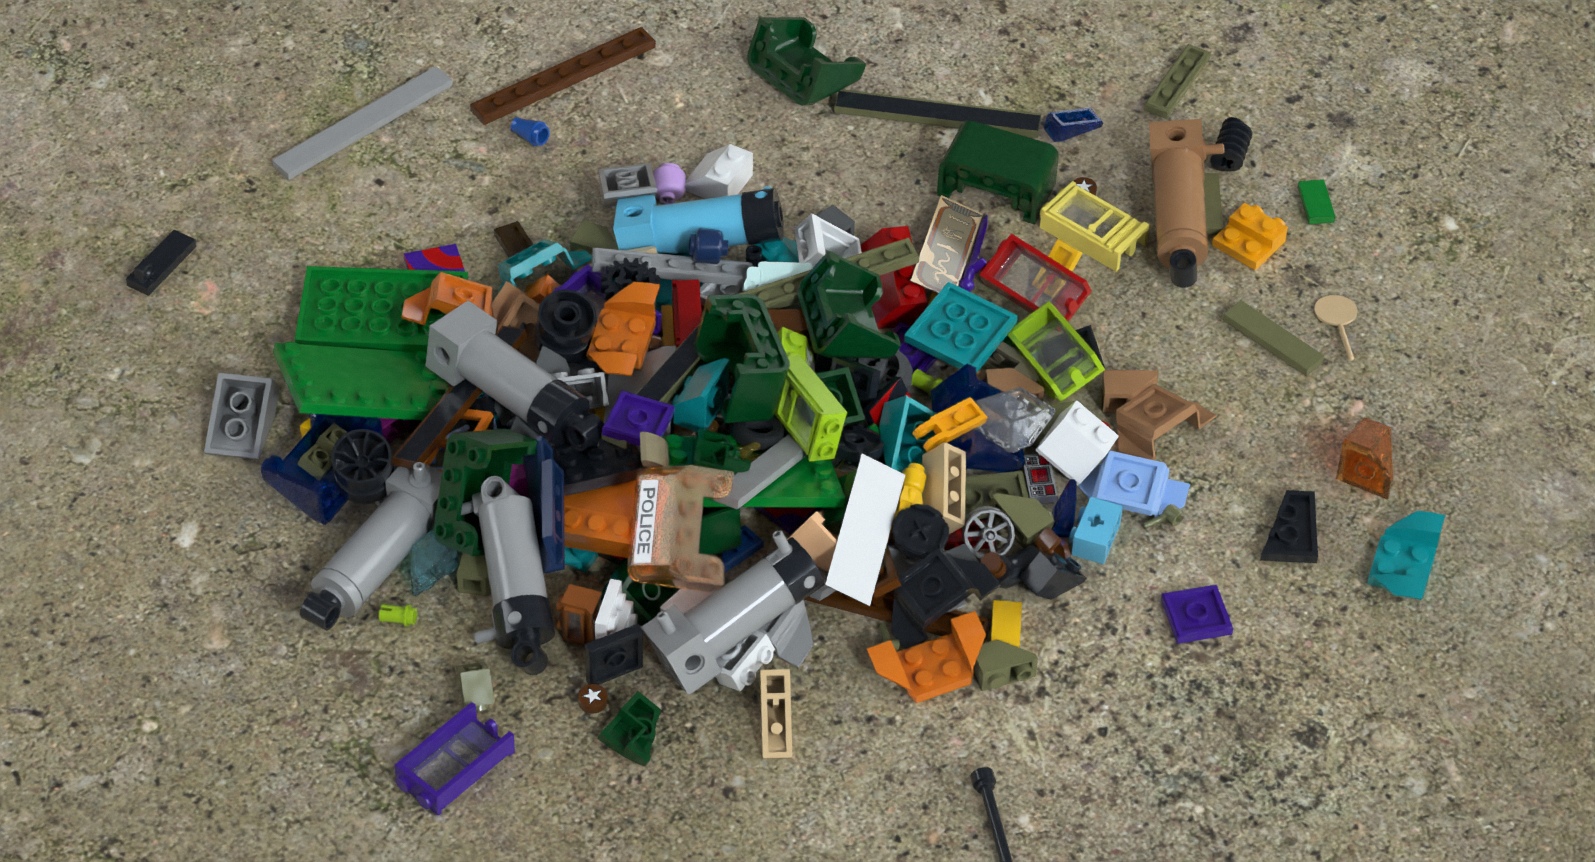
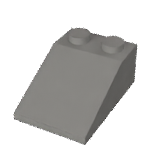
[598,163,657,209]
[204,373,280,460]

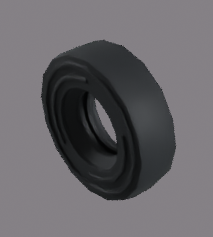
[733,417,784,451]

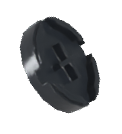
[892,504,949,559]

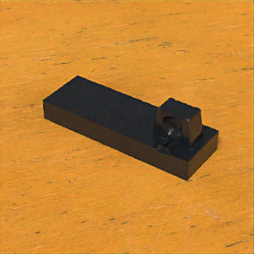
[126,230,197,296]

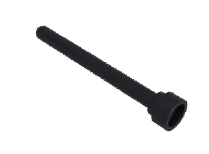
[970,767,1013,862]

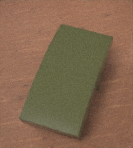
[297,423,347,481]

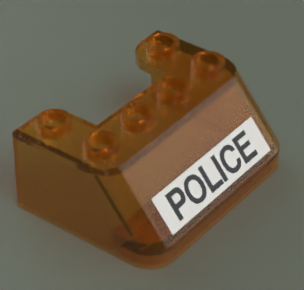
[628,465,734,592]

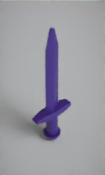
[959,215,988,292]

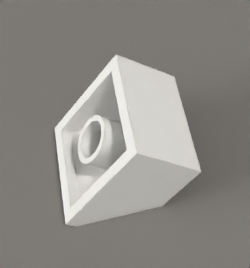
[685,144,753,199]
[1035,400,1118,486]

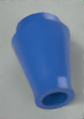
[511,117,550,146]

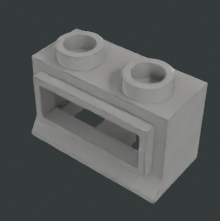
[551,368,609,409]

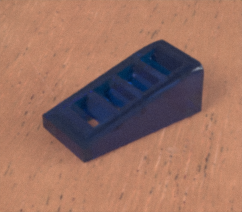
[1044,107,1103,142]
[1052,479,1077,537]

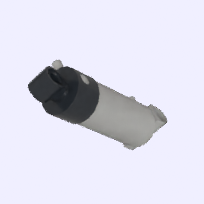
[461,476,555,675]

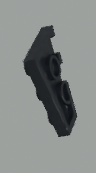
[1260,490,1318,563]

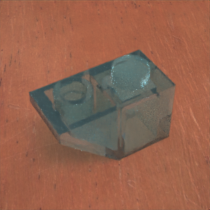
[411,529,458,597]

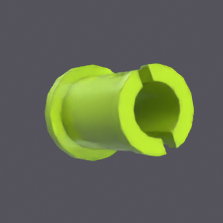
[912,369,945,398]
[379,603,417,627]

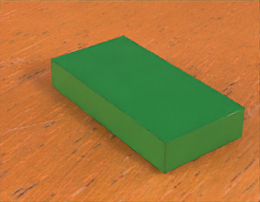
[1297,179,1335,225]

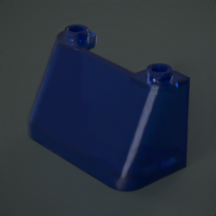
[261,414,383,525]

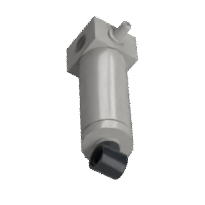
[300,462,442,631]

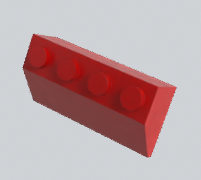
[860,226,927,329]

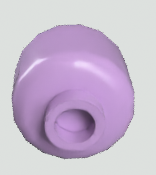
[653,163,686,204]

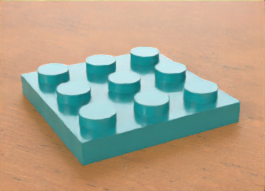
[904,282,1018,376]

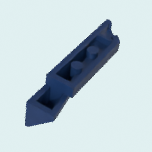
[523,436,565,573]

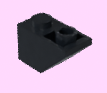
[1020,551,1087,600]

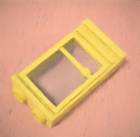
[1040,181,1150,272]

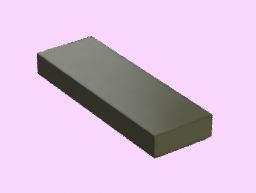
[1204,173,1223,235]

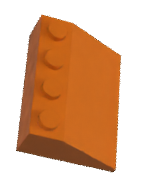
[564,479,671,559]

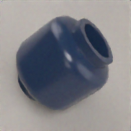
[688,228,729,264]

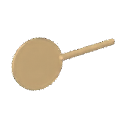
[1314,295,1358,361]

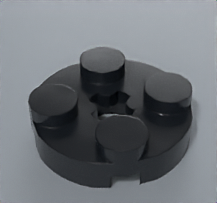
[835,425,884,467]

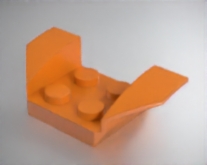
[401,272,494,325]
[587,282,660,376]
[866,611,986,703]

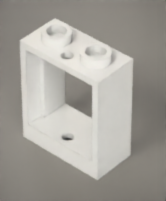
[794,213,862,269]

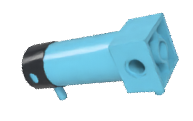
[613,187,784,255]

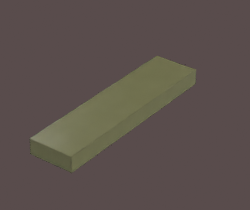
[1144,44,1211,119]
[1223,300,1324,376]

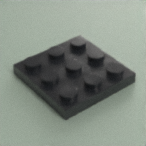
[551,438,648,496]

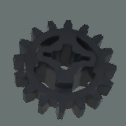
[601,258,660,301]

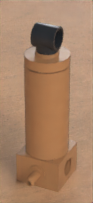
[1149,119,1224,288]

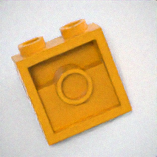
[1212,203,1288,270]

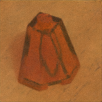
[1336,417,1393,499]

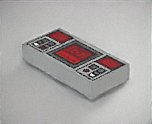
[1021,454,1058,503]

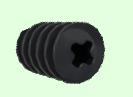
[1210,117,1253,171]

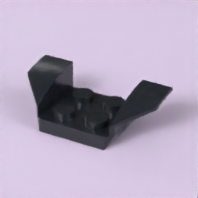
[891,548,1001,649]

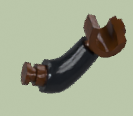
[981,527,1071,589]

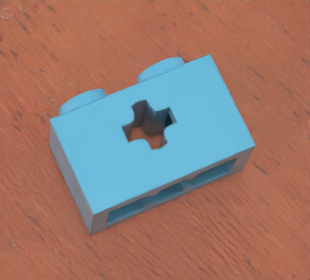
[1069,496,1123,564]

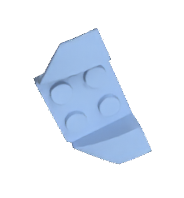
[1078,451,1190,518]

